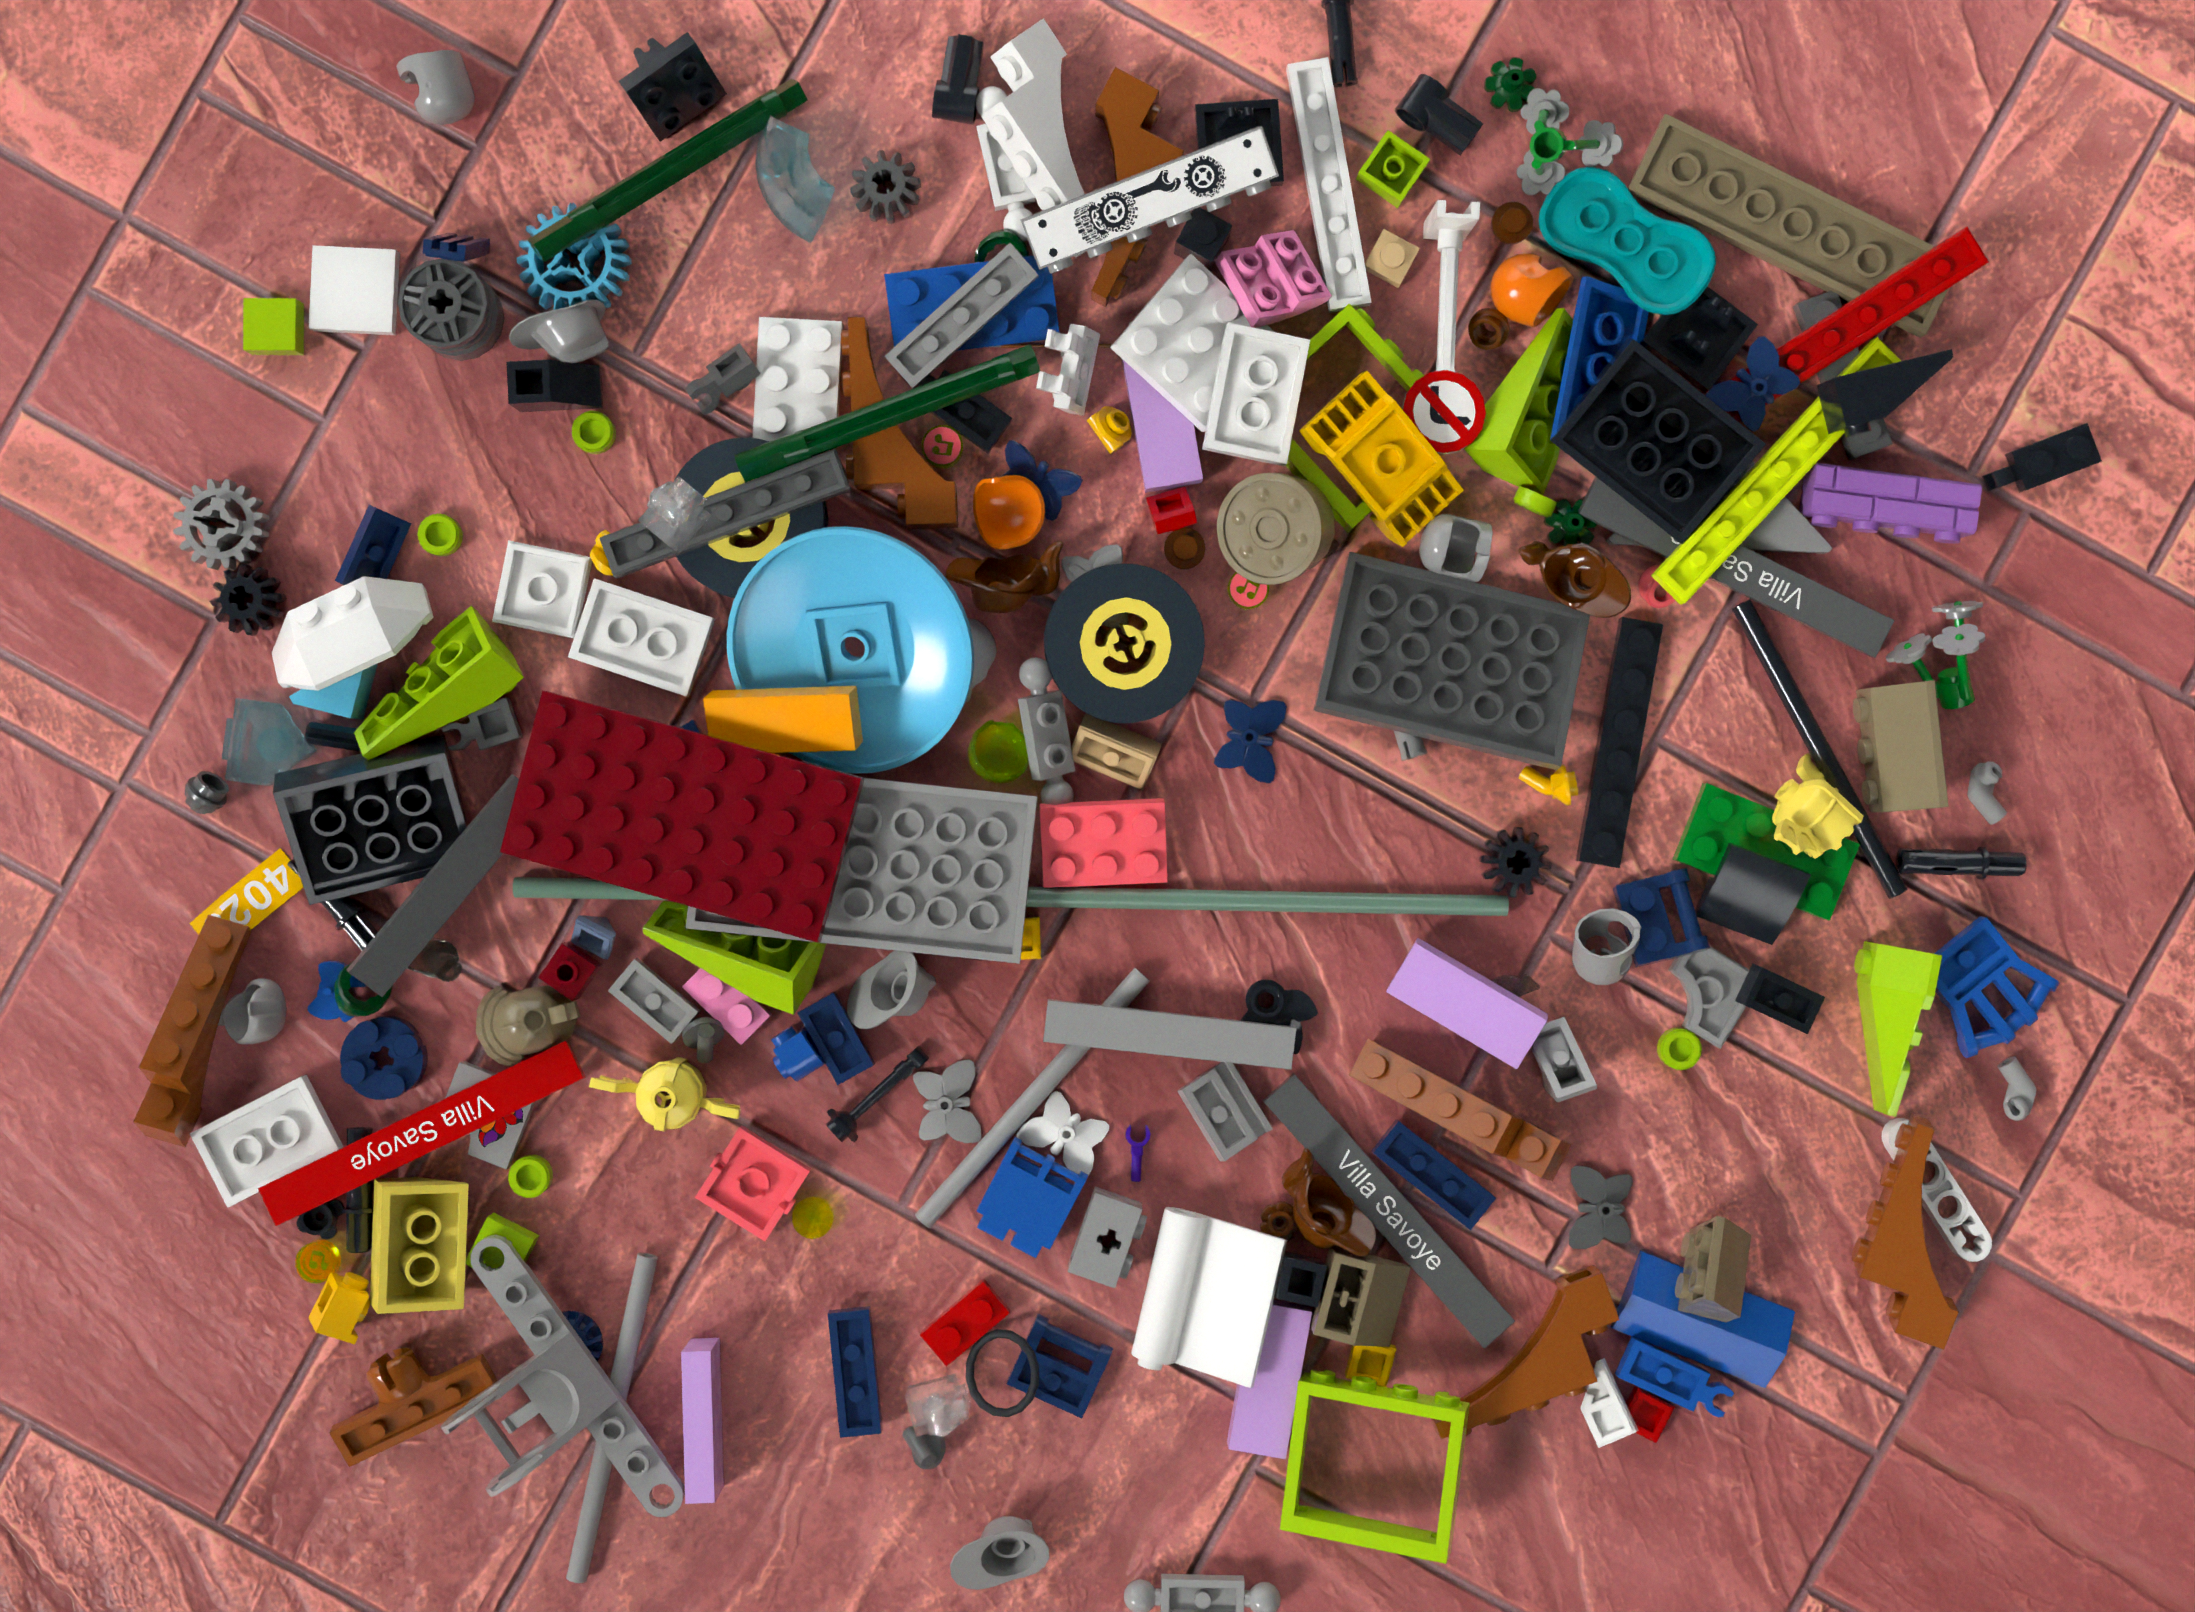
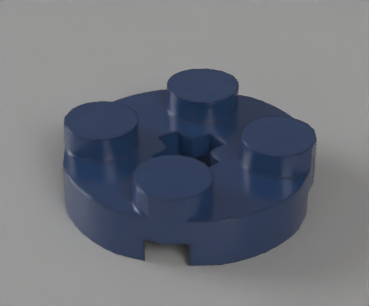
[340,1016,428,1100]

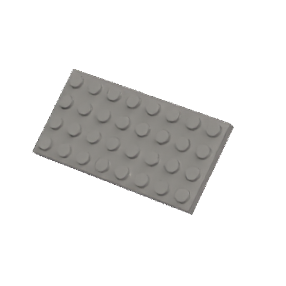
[686,778,1038,964]

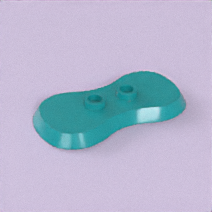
[1538,167,1716,315]

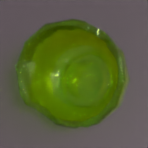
[967,719,1029,784]

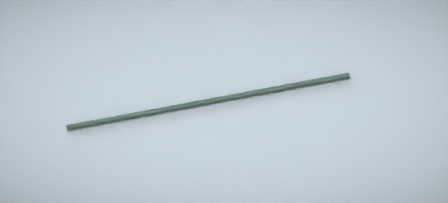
[513,877,1509,916]

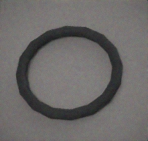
[966,1329,1039,1417]

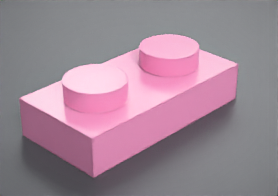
[682,968,772,1045]

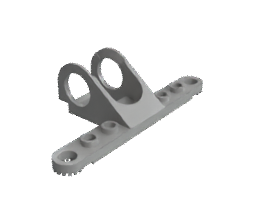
[441,1235,685,1517]

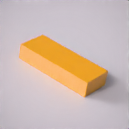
[703,686,863,753]

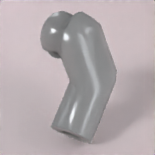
[1967,761,2007,825]
[1997,1056,2036,1121]

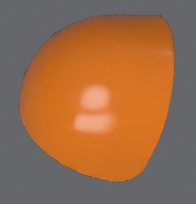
[973,475,1045,549]

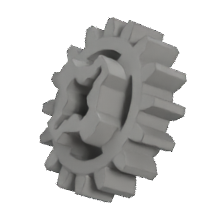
[173,479,270,570]

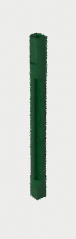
[528,79,808,262]
[734,344,1041,483]

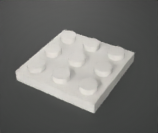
[1110,254,1274,432]

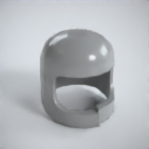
[396,50,475,125]
[1419,514,1493,582]
[1572,908,1642,985]

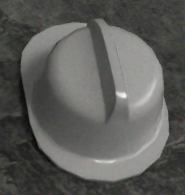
[509,300,608,363]
[847,950,936,1029]
[950,1516,1049,1590]

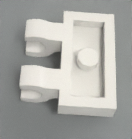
[1036,324,1100,416]

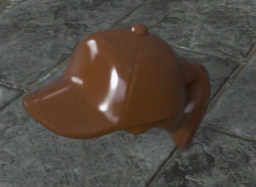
[945,541,1064,614]
[1519,541,1631,618]
[1282,1148,1376,1256]

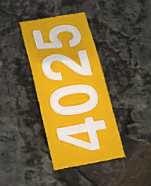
[189,848,304,935]

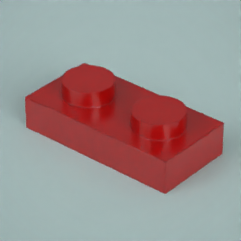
[920,1279,1010,1367]

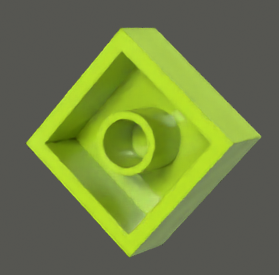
[1356,130,1430,208]
[243,298,304,355]
[466,1212,540,1268]

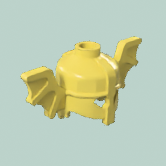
[1772,753,1864,859]
[589,1057,741,1132]

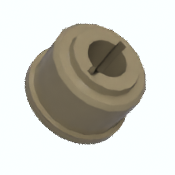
[1217,472,1335,585]

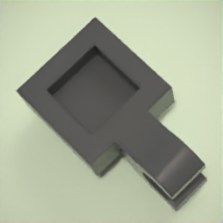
[685,343,761,415]

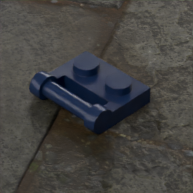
[1613,868,1710,968]
[1006,1313,1113,1419]

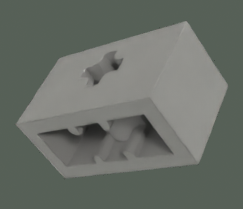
[1068,1186,1147,1288]

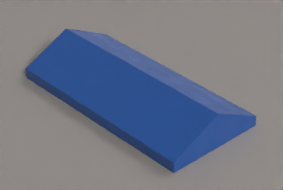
[1550,276,1649,440]
[1610,1250,1795,1388]

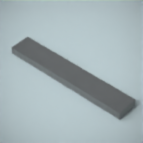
[600,449,852,579]
[346,774,519,997]

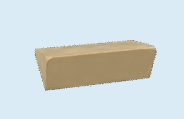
[1071,713,1161,790]

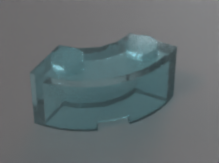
[755,116,835,243]

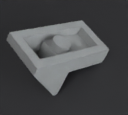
[1531,1017,1597,1103]

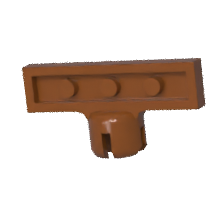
[329,1347,498,1467]

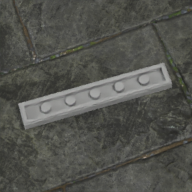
[1043,999,1296,1070]

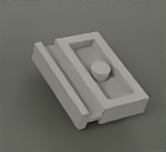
[1177,1062,1273,1161]

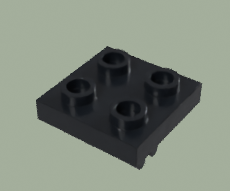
[618,32,727,142]
[1194,99,1284,186]
[1639,286,1758,393]

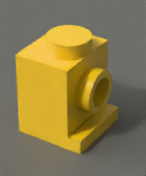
[308,1272,370,1345]

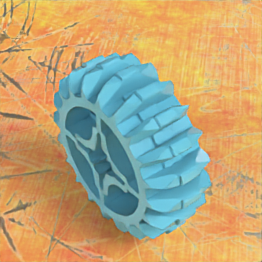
[517,203,632,310]

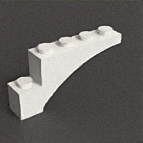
[981,18,1085,258]

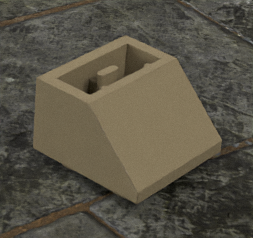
[1675,1216,1751,1322]
[1310,1245,1411,1347]

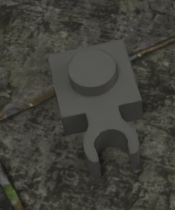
[442,698,523,751]

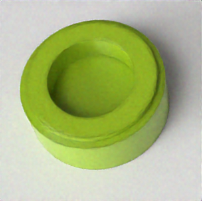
[572,411,616,454]
[1513,486,1557,518]
[418,514,463,556]
[1657,1027,1702,1070]
[508,1155,553,1198]

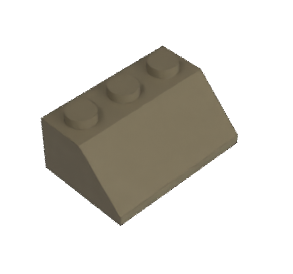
[1853,680,1949,812]

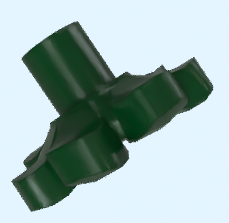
[1484,57,1536,112]
[1544,499,1598,546]

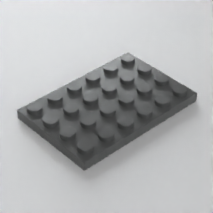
[1313,552,1590,770]

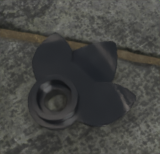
[1240,979,1318,1054]

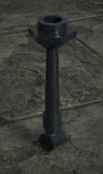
[826,1046,929,1142]

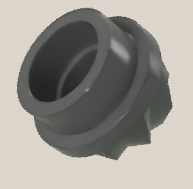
[185,771,229,814]

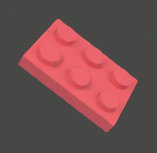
[1040,798,1167,888]

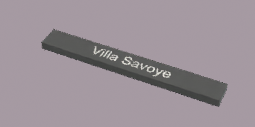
[1577,476,1895,658]
[1263,1073,1515,1349]

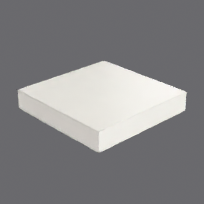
[309,245,400,335]
[492,540,592,638]

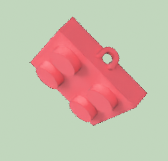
[695,1125,811,1241]

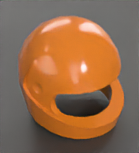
[1490,253,1574,328]

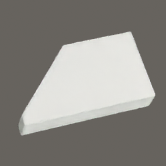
[1580,1358,1639,1448]

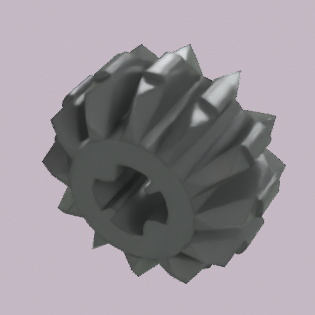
[850,150,921,224]

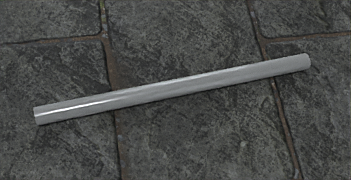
[915,968,1150,1228]
[566,1253,658,1583]

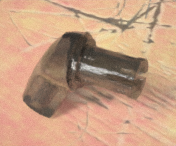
[407,937,462,982]

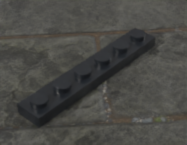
[1576,617,1663,868]

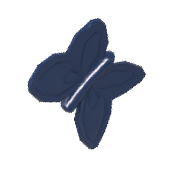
[1705,336,1800,432]
[1002,440,1083,521]
[1214,700,1287,784]

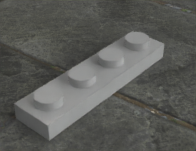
[885,243,1038,389]

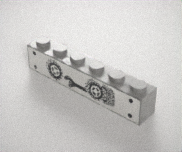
[1021,126,1279,274]

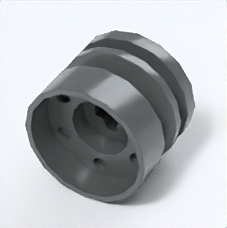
[398,259,505,361]

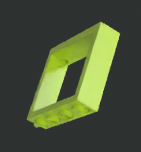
[1285,304,1424,533]
[1280,1369,1470,1564]

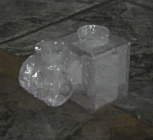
[638,476,712,553]
[905,1373,971,1437]

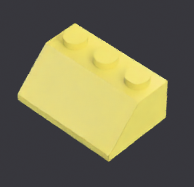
[370,1177,469,1314]

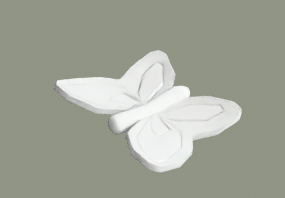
[1016,1091,1109,1175]

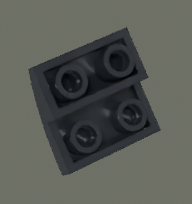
[1695,842,1811,945]

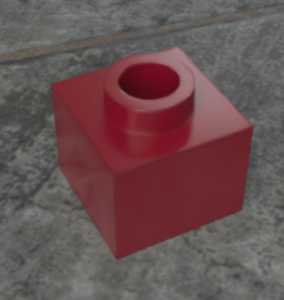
[538,941,603,1001]

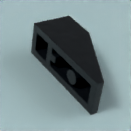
[1816,349,1954,438]

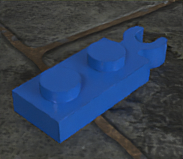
[1614,1336,1734,1417]

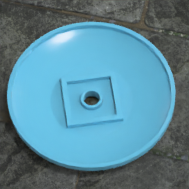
[727,526,974,773]

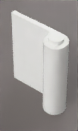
[1131,1207,1287,1388]

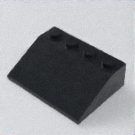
[1550,338,1766,544]
[273,735,468,905]

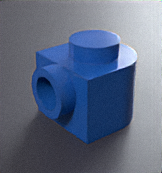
[771,1026,825,1082]

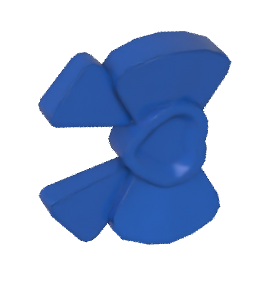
[307,960,366,1022]

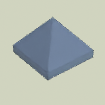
[571,915,616,960]

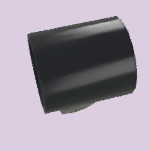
[932,34,984,125]
[1395,74,1483,156]

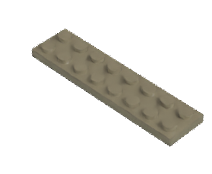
[1628,114,1949,338]

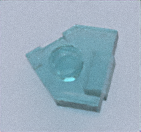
[222,698,317,786]

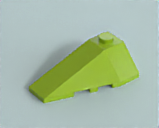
[1464,308,1573,495]
[354,606,524,760]
[643,901,827,1015]
[1854,941,1942,1117]

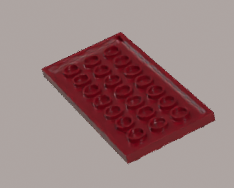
[500,690,864,943]

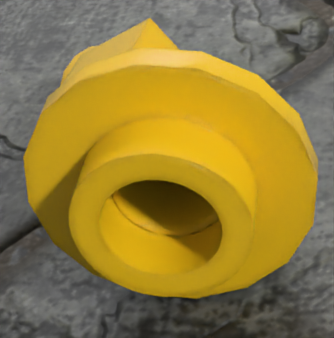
[1519,764,1578,806]

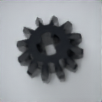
[209,564,287,636]
[1479,827,1552,898]

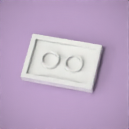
[753,317,843,442]
[1202,322,1310,466]
[568,578,715,697]
[190,1075,344,1208]

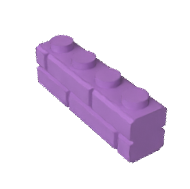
[1799,463,1982,544]

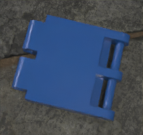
[976,1137,1088,1258]

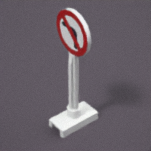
[1402,200,1486,455]

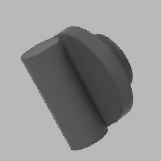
[682,1017,724,1064]
[902,1426,946,1470]

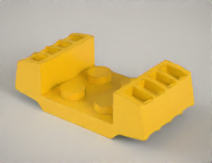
[1299,371,1464,547]

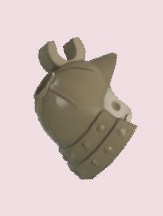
[476,985,580,1066]

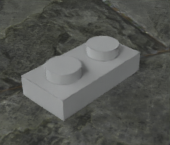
[608,958,701,1044]

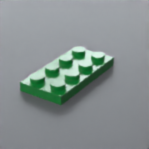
[1672,783,1860,921]

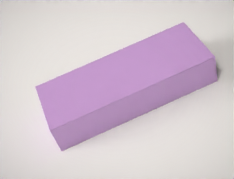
[1121,358,1203,493]
[1386,938,1548,1069]
[1227,1300,1312,1459]
[681,1338,724,1504]

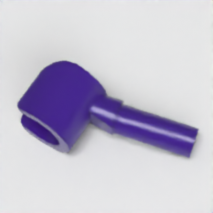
[1125,1125,1151,1182]

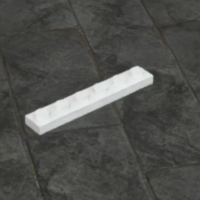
[1286,57,1372,313]

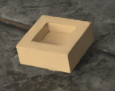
[1365,229,1420,288]

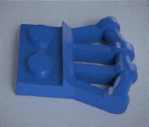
[1934,916,2060,1058]

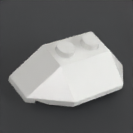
[272,576,434,691]

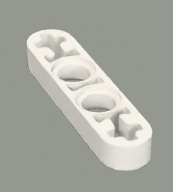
[1882,1118,1992,1262]

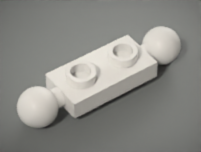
[976,86,1036,241]

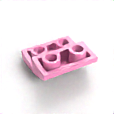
[1215,230,1332,328]

